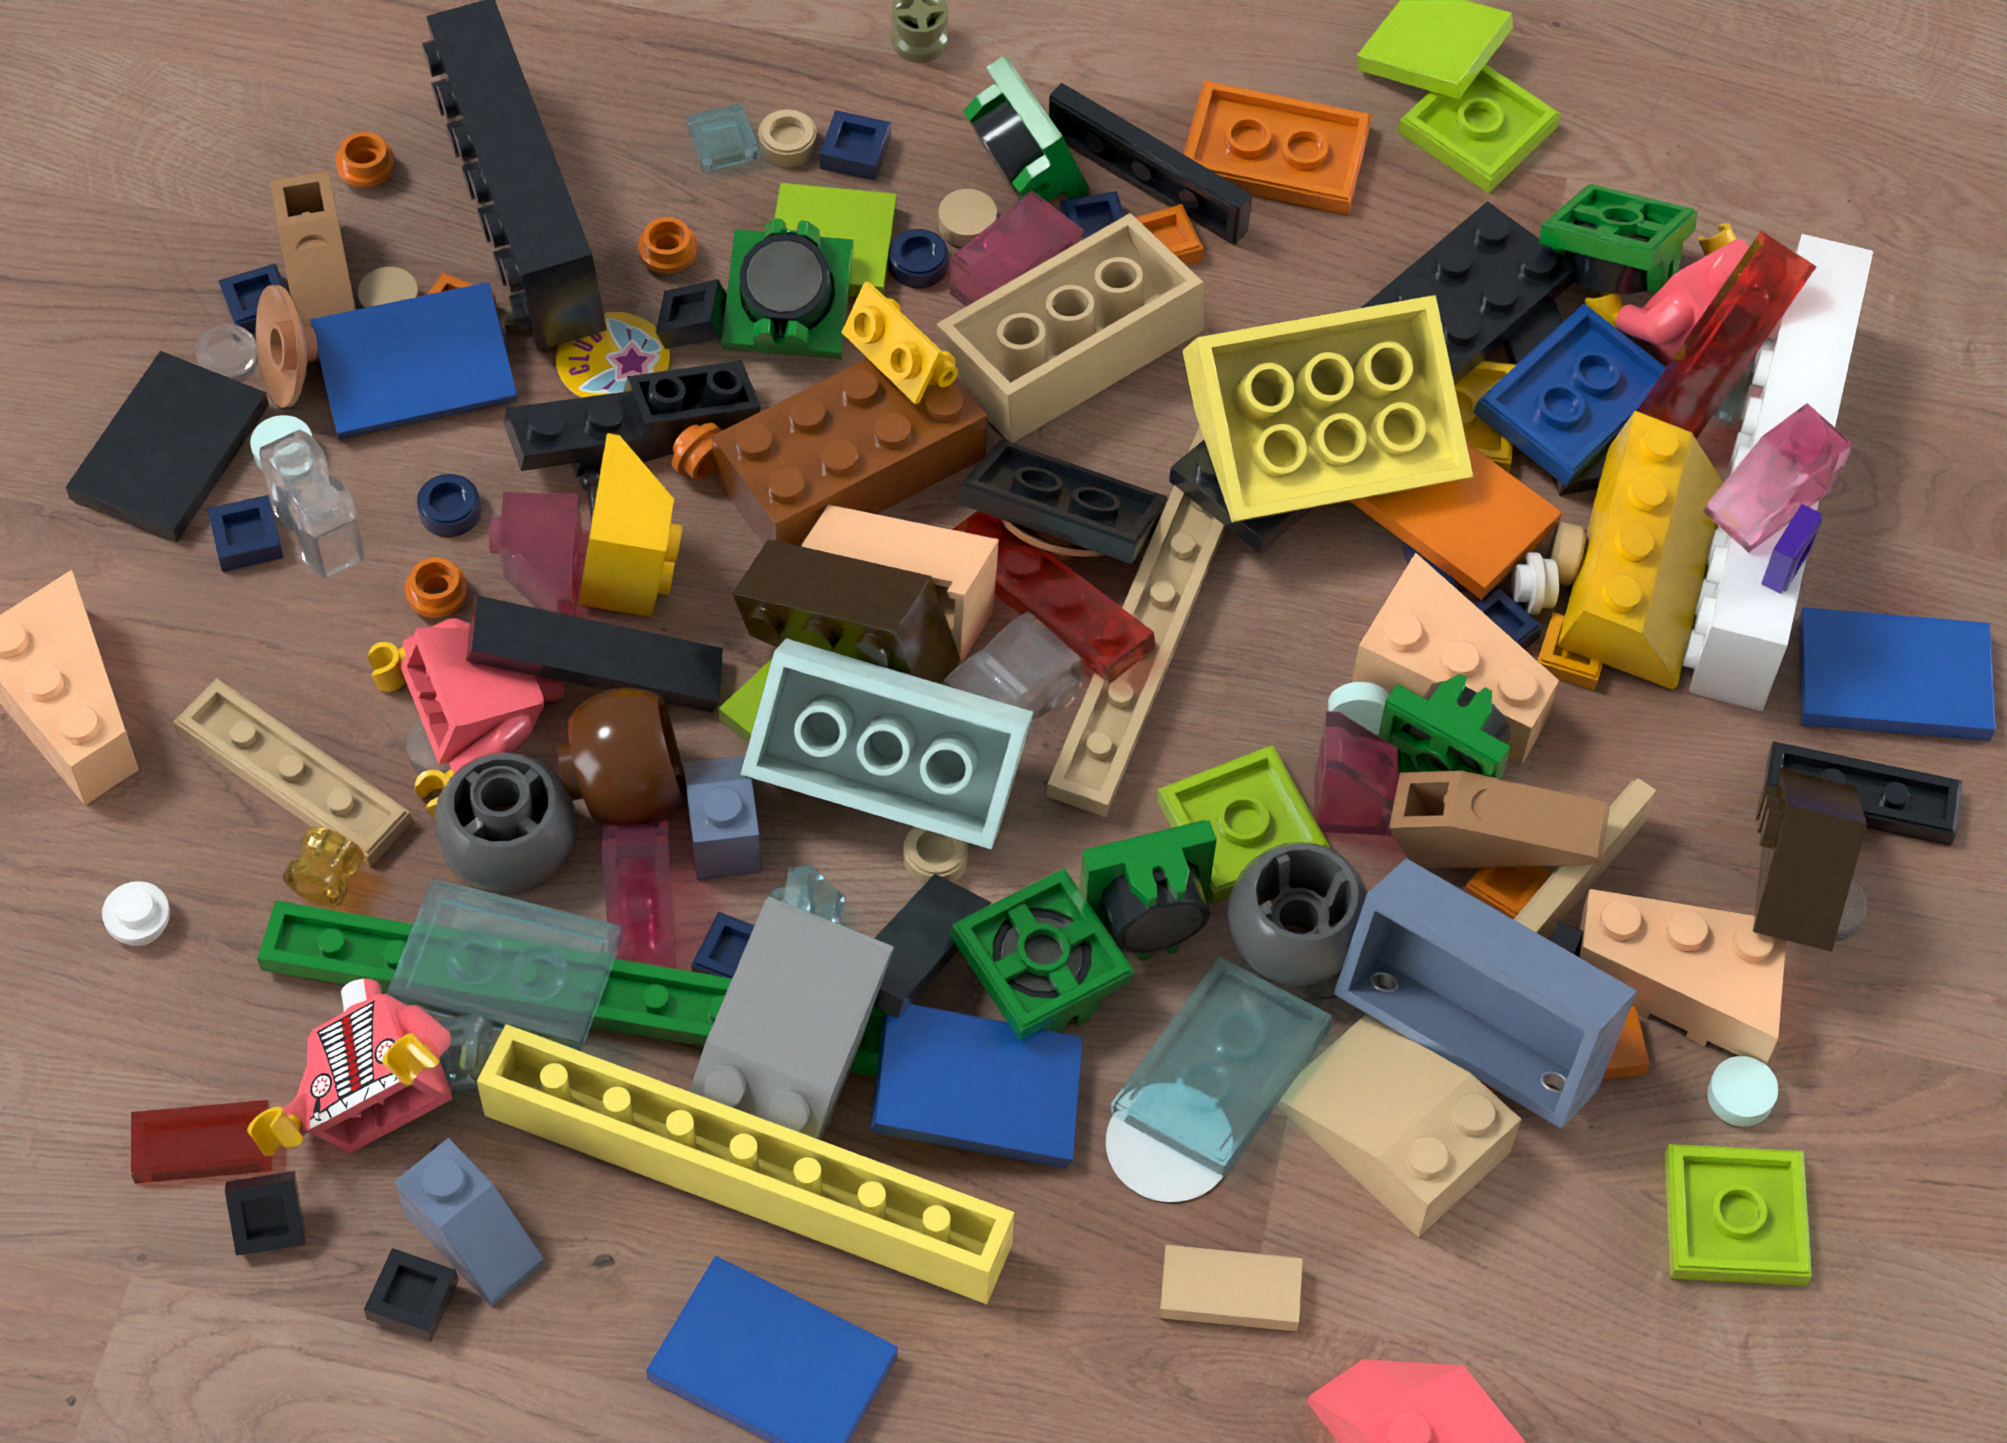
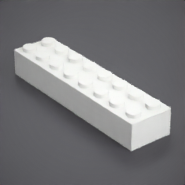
[1683,234,1873,711]

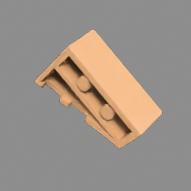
[801,505,999,667]
[1352,553,1559,767]
[0,570,139,805]
[1576,889,1786,1065]

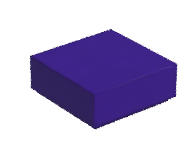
[1761,504,1823,594]

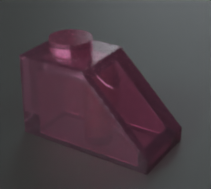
[1704,403,1853,553]
[489,492,583,616]
[1314,711,1400,836]
[602,821,677,969]

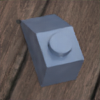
[682,755,761,880]
[395,1138,545,1308]

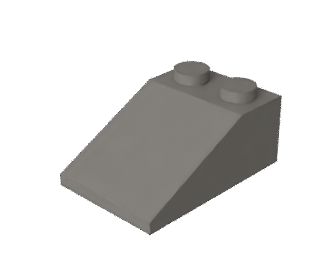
[689,897,894,1140]

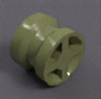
[892,0,948,62]

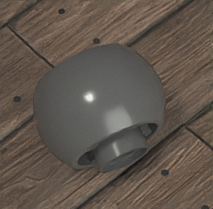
[434,752,577,894]
[1227,842,1369,987]

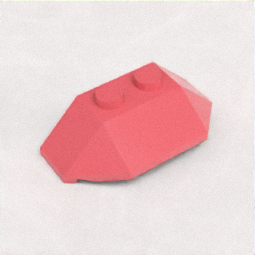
[1306,1359,1526,1443]

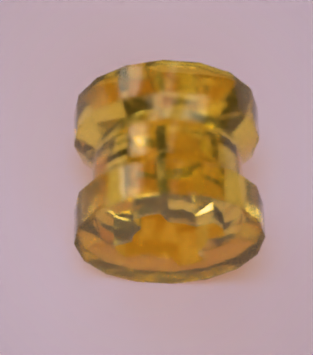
[282,827,365,907]

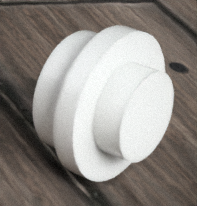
[1511,552,1559,615]
[102,881,170,946]

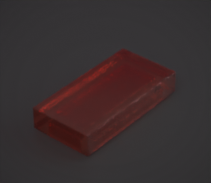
[131,1100,272,1184]

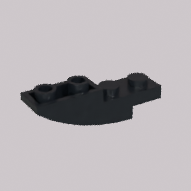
[503,360,761,478]

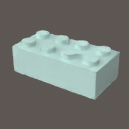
[740,638,1034,849]

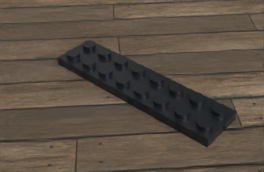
[1169,201,1577,554]

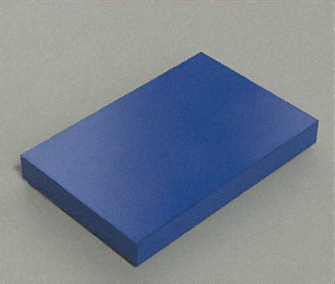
[310,282,517,439]
[1473,303,1677,487]
[1798,607,1996,741]
[870,1004,1083,1169]
[646,1255,898,1443]

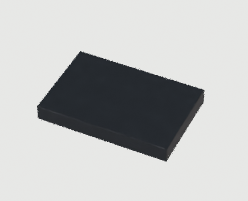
[66,351,269,543]
[957,440,1169,564]

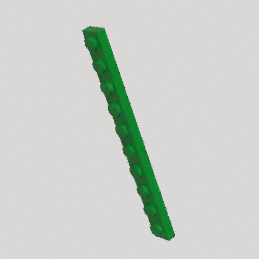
[257,900,883,1076]

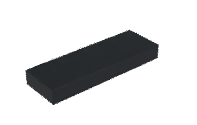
[1764,741,1963,846]
[874,874,992,1018]

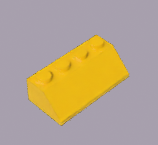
[1557,411,1725,690]

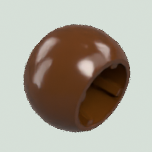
[557,687,686,829]

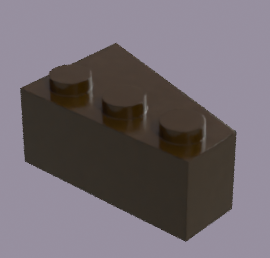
[732,539,961,685]
[1753,768,1867,952]

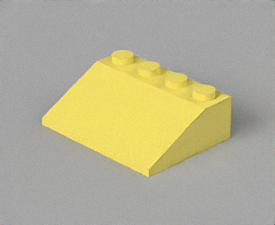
[1183,295,1473,523]

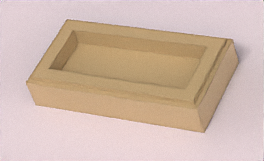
[1159,1245,1303,1332]

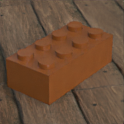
[712,331,987,546]

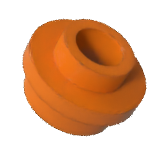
[335,131,395,188]
[638,217,697,274]
[672,423,722,481]
[405,557,468,618]

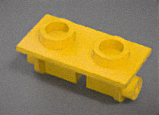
[841,282,958,404]

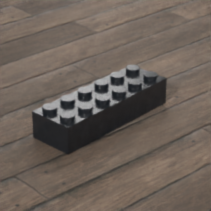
[421,0,607,351]

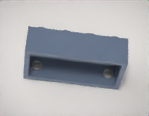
[1334,858,1637,1129]

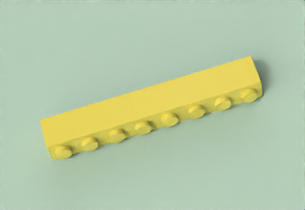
[477,1024,1014,1304]

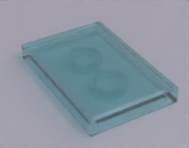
[387,878,623,1052]
[1110,956,1332,1177]

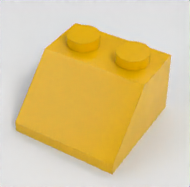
[578,433,682,617]

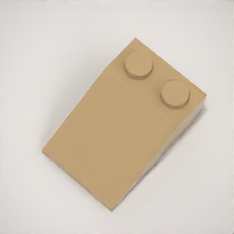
[1272,1014,1521,1238]

